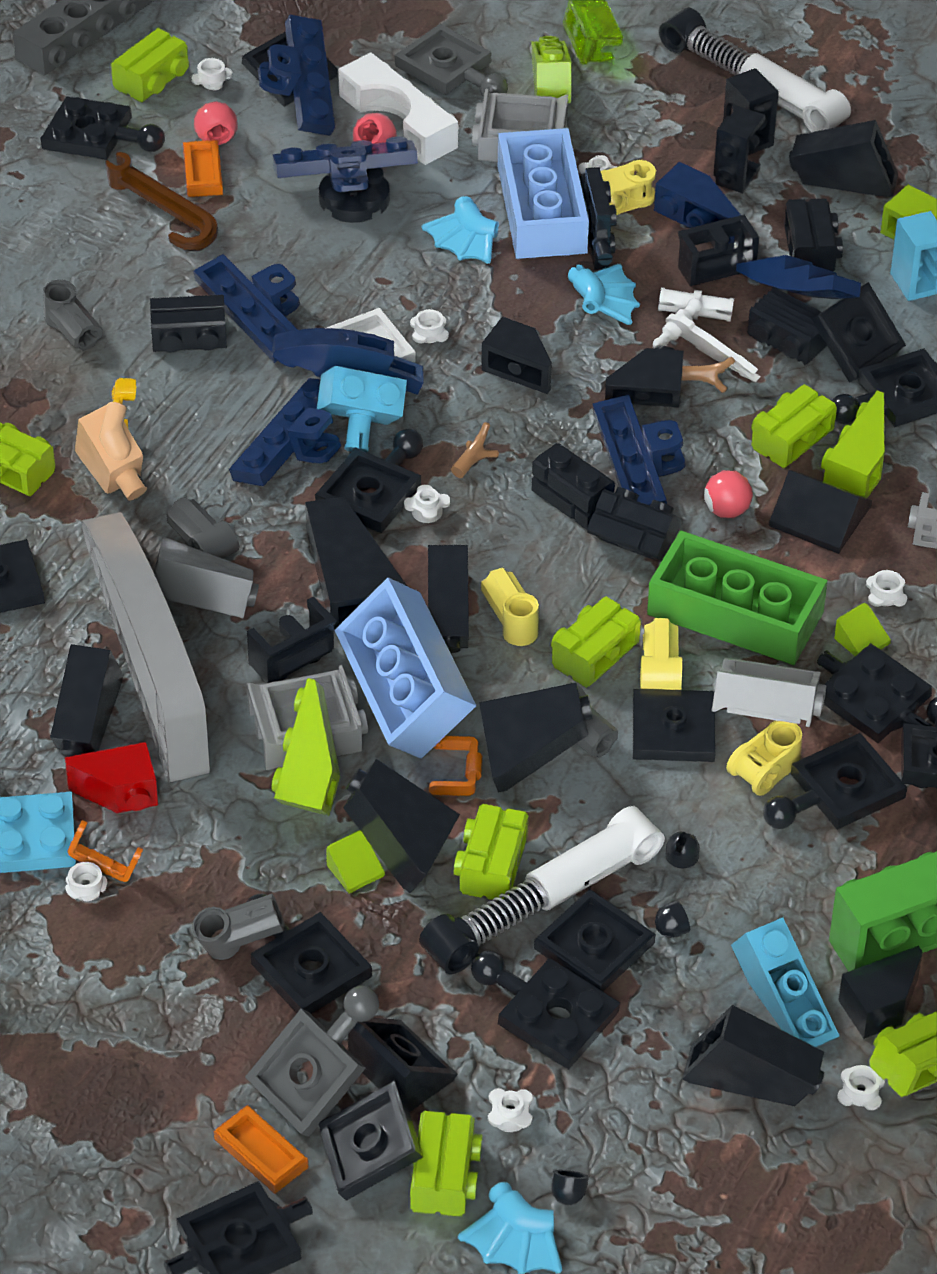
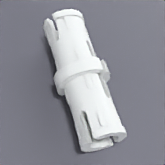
[658,288,734,322]

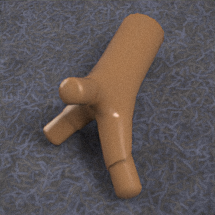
[682,357,735,393]
[451,422,499,478]

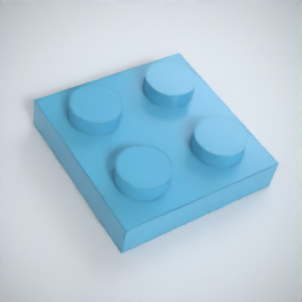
[0,792,76,873]

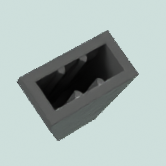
[154,537,259,618]

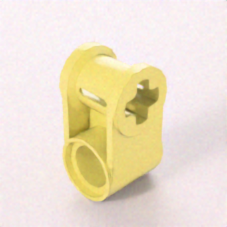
[601,160,656,215]
[726,721,802,796]

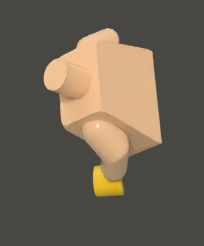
[75,378,147,501]

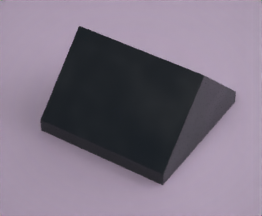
[769,470,872,554]
[348,1017,458,1112]

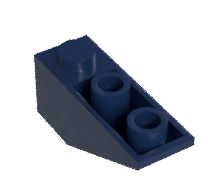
[654,161,741,244]

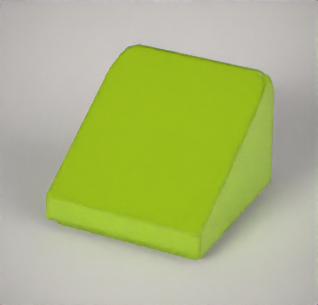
[834,602,891,656]
[326,830,385,894]

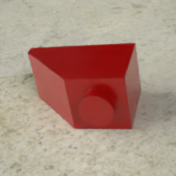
[64,742,158,814]

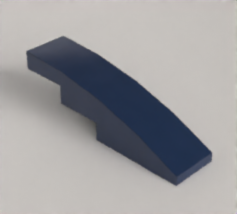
[736,255,861,299]

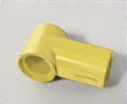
[481,568,539,646]
[640,618,682,690]

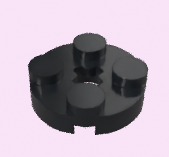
[319,168,390,223]

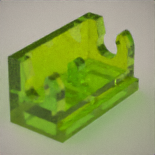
[562,0,624,65]

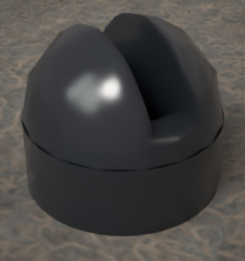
[665,831,700,869]
[655,900,690,938]
[551,1169,589,1205]

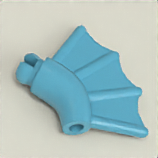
[422,196,499,264]
[568,264,640,325]
[458,1182,563,1274]

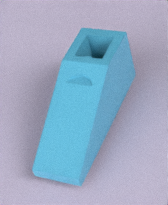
[731,917,839,1047]

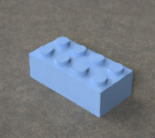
[498,128,589,259]
[335,578,476,759]

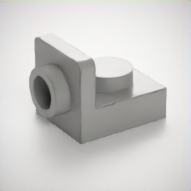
[908,492,937,549]

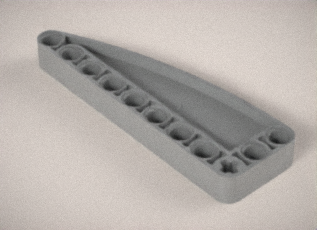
[82,512,210,783]

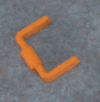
[429,736,483,796]
[68,820,144,882]

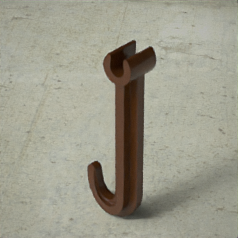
[106,152,218,250]

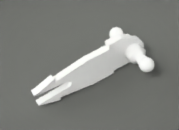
[653,298,760,382]

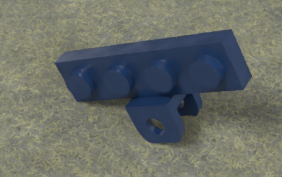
[258,14,335,136]
[272,137,418,192]
[193,254,300,363]
[229,378,341,486]
[592,395,686,506]

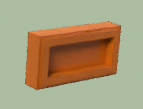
[183,140,223,197]
[214,1105,308,1194]

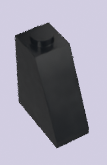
[789,120,898,197]
[428,545,469,654]
[50,644,124,757]
[479,682,593,793]
[343,759,460,893]
[682,1005,824,1107]

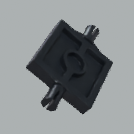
[579,167,617,270]
[817,643,933,743]
[164,1181,313,1274]

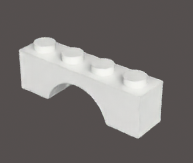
[338,53,459,165]

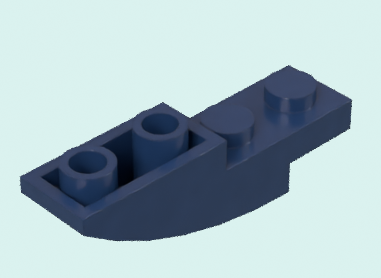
[272,328,424,395]

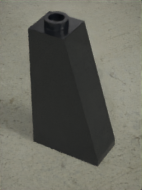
[305,497,407,629]

